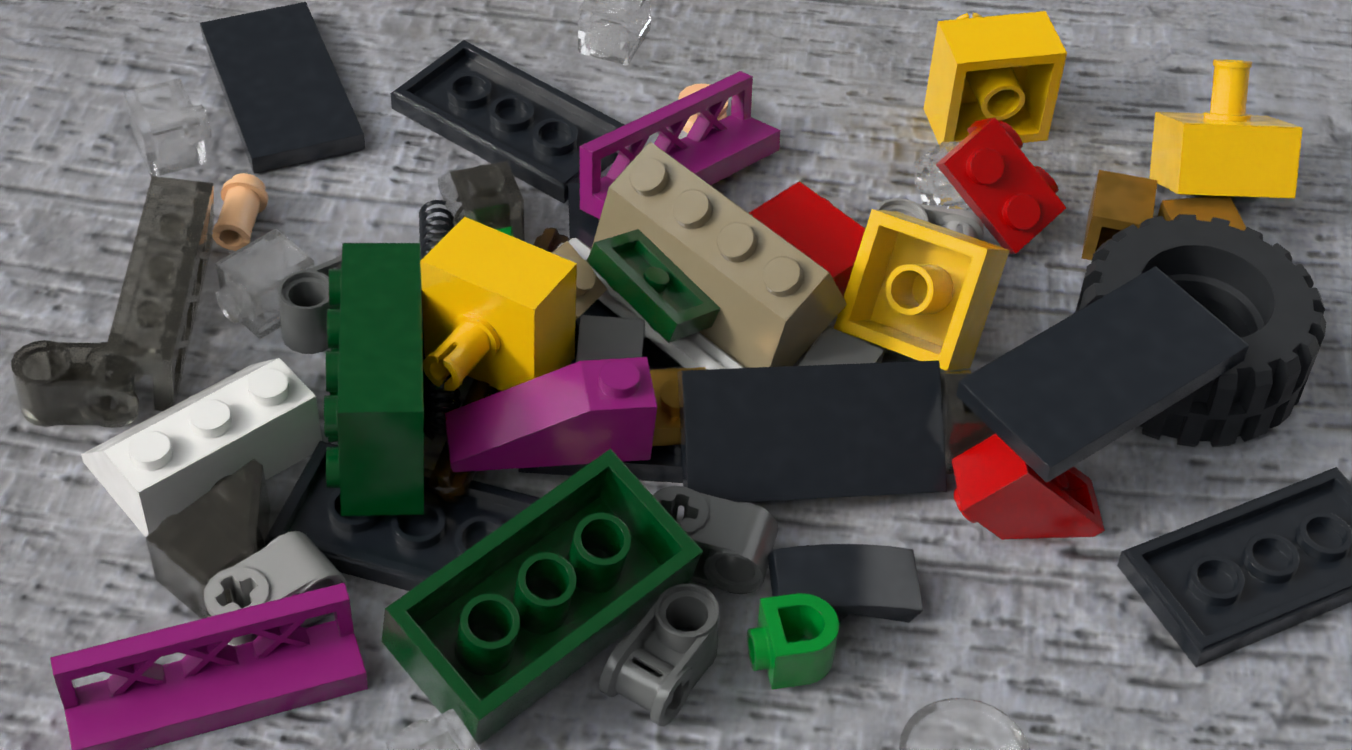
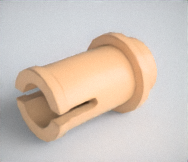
[212,173,269,251]

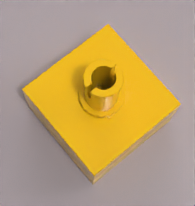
[923,11,1067,151]
[1149,59,1303,198]
[834,209,1010,371]
[420,217,577,391]

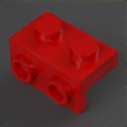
[936,117,1066,254]

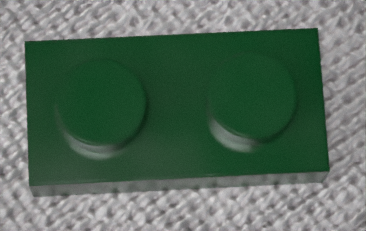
[587,229,721,343]

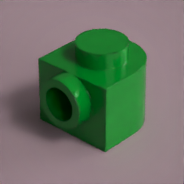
[747,593,839,690]

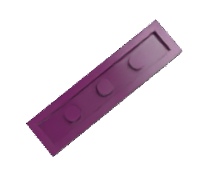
[580,71,781,219]
[50,582,368,750]

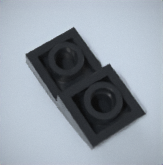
[768,544,923,623]

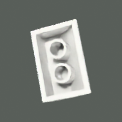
[81,358,322,544]

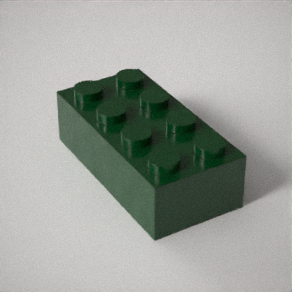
[324,243,424,516]
[381,448,703,750]

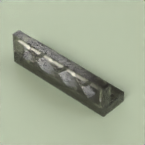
[104,176,214,411]

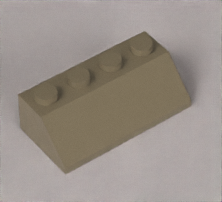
[592,142,847,368]

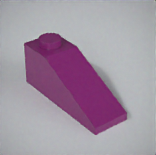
[445,357,657,472]

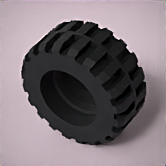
[1075,214,1326,447]

